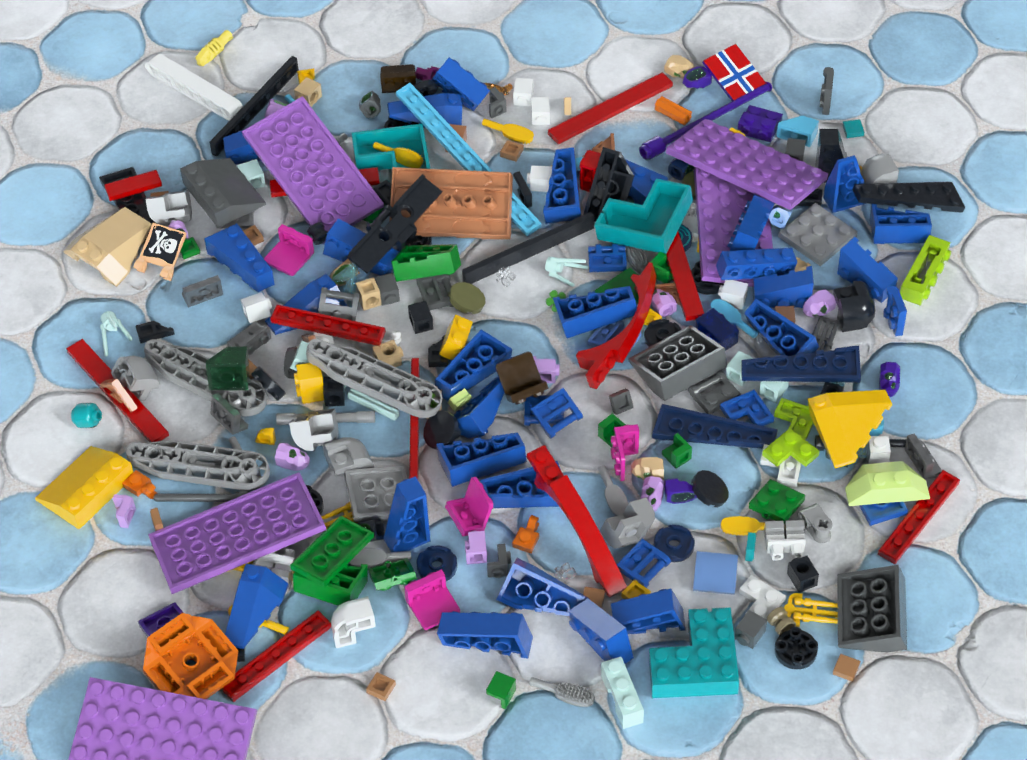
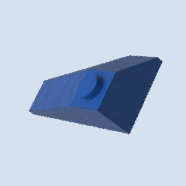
[453,377,504,439]

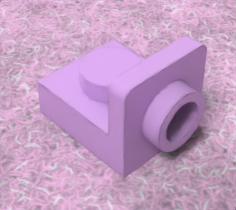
[113,494,136,528]

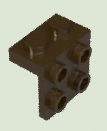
[380,64,416,93]
[495,351,549,405]

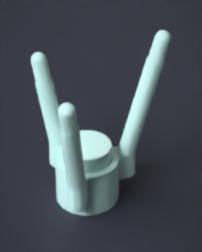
[545,257,589,287]
[100,311,133,357]

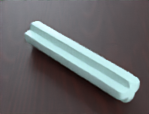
[347,388,399,420]

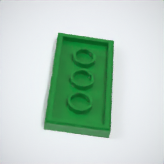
[290,516,374,587]

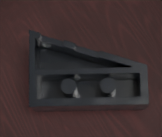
[815,129,847,183]

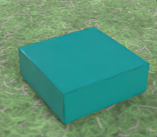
[842,119,864,138]
[745,532,756,561]

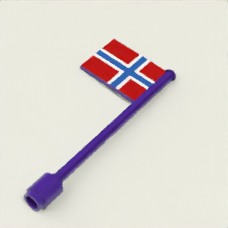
[639,44,772,160]

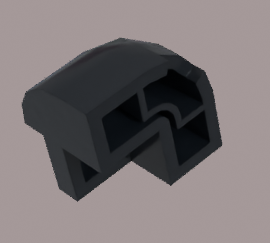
[833,281,876,332]

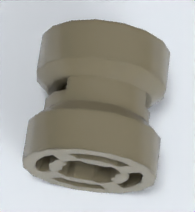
[767,607,796,636]

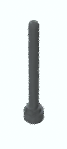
[153,490,250,502]

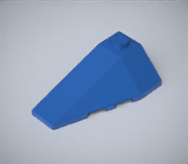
[387,93,462,128]
[823,155,866,213]
[265,274,347,335]
[496,558,590,616]
[225,564,289,649]

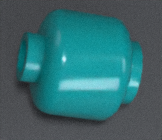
[71,403,102,428]

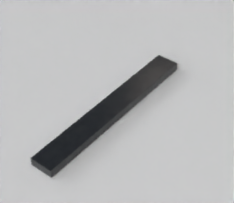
[209,56,299,157]
[462,212,594,284]

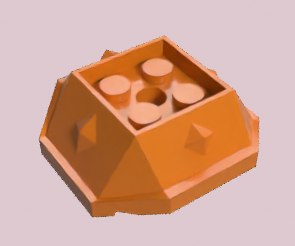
[143,613,238,699]

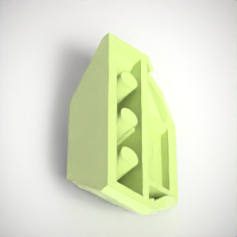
[845,461,930,506]

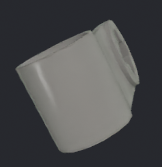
[797,503,832,543]

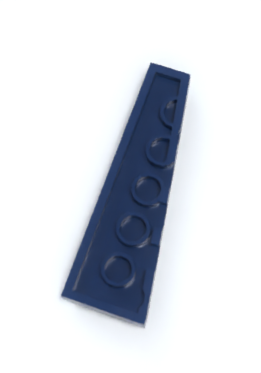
[741,346,861,383]
[652,404,778,449]

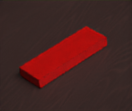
[104,170,162,201]

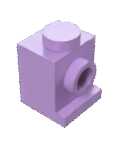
[533,356,560,383]
[465,531,487,565]

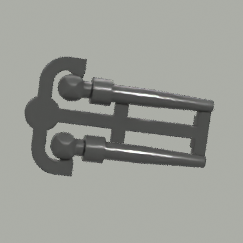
[812,316,839,352]

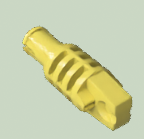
[195,30,233,67]

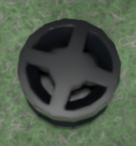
[307,222,328,245]

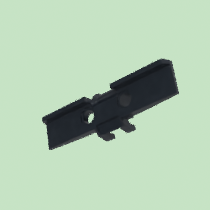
[347,174,443,274]

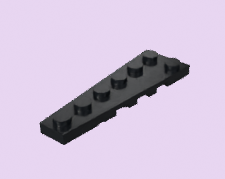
[99,167,157,245]
[852,182,965,212]

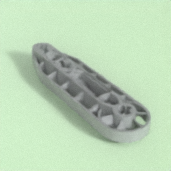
[144,339,267,416]
[306,339,443,418]
[126,440,270,490]

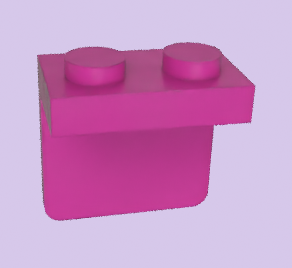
[264,224,314,276]
[610,424,639,481]
[445,477,493,537]
[404,569,460,630]

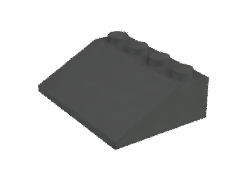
[180,158,266,228]
[628,325,727,401]
[837,565,907,653]

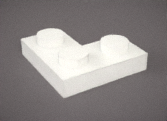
[760,444,801,488]
[739,575,786,622]

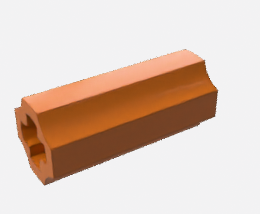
[655,96,692,125]

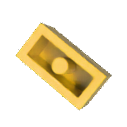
[439,314,473,360]
[294,363,324,404]

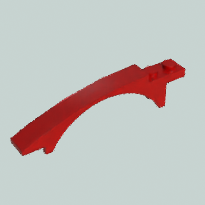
[576,262,656,389]
[526,445,627,598]

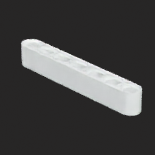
[145,53,243,121]

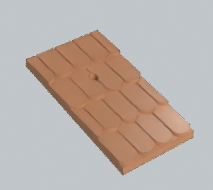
[389,167,513,239]

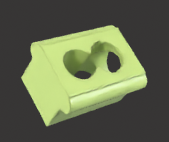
[448,389,472,412]

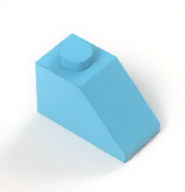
[777,116,819,147]

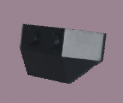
[583,147,635,222]

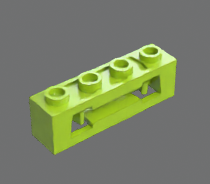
[900,235,951,306]

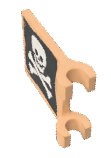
[133,223,187,281]

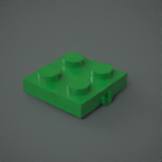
[749,479,805,524]
[368,558,417,591]

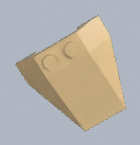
[63,207,152,287]

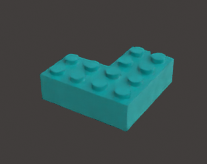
[351,124,430,170]
[594,178,693,254]
[649,607,739,698]

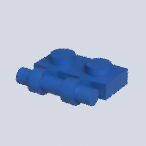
[588,244,627,272]

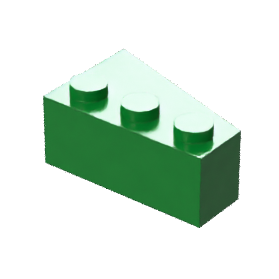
[391,244,461,282]
[293,564,368,606]

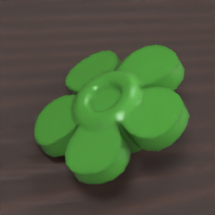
[546,290,566,312]

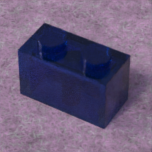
[696,308,739,351]

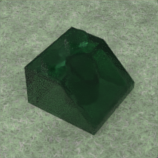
[206,346,250,390]

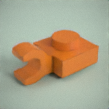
[122,470,158,499]
[512,515,539,554]

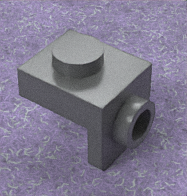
[489,87,506,118]
[487,544,511,578]

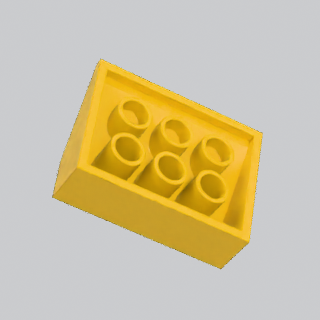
[35,446,133,529]

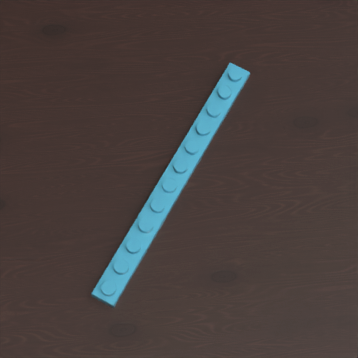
[396,83,542,237]

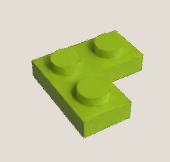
[774,398,814,440]
[762,428,820,467]

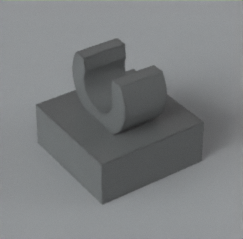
[609,388,634,415]

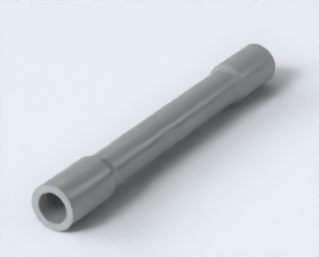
[276,411,375,425]

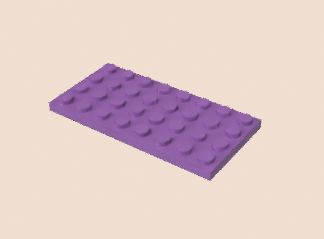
[242,96,384,243]
[666,119,828,210]
[694,167,773,287]
[148,472,327,594]
[68,677,257,760]

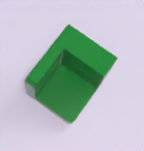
[650,251,673,284]
[598,413,626,447]
[662,433,692,469]
[486,671,516,709]

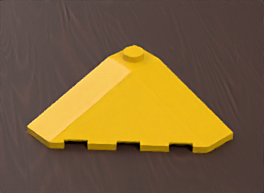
[807,390,892,468]

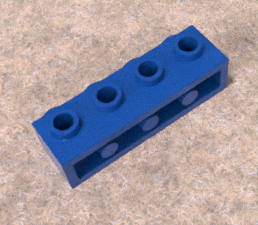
[716,248,797,280]

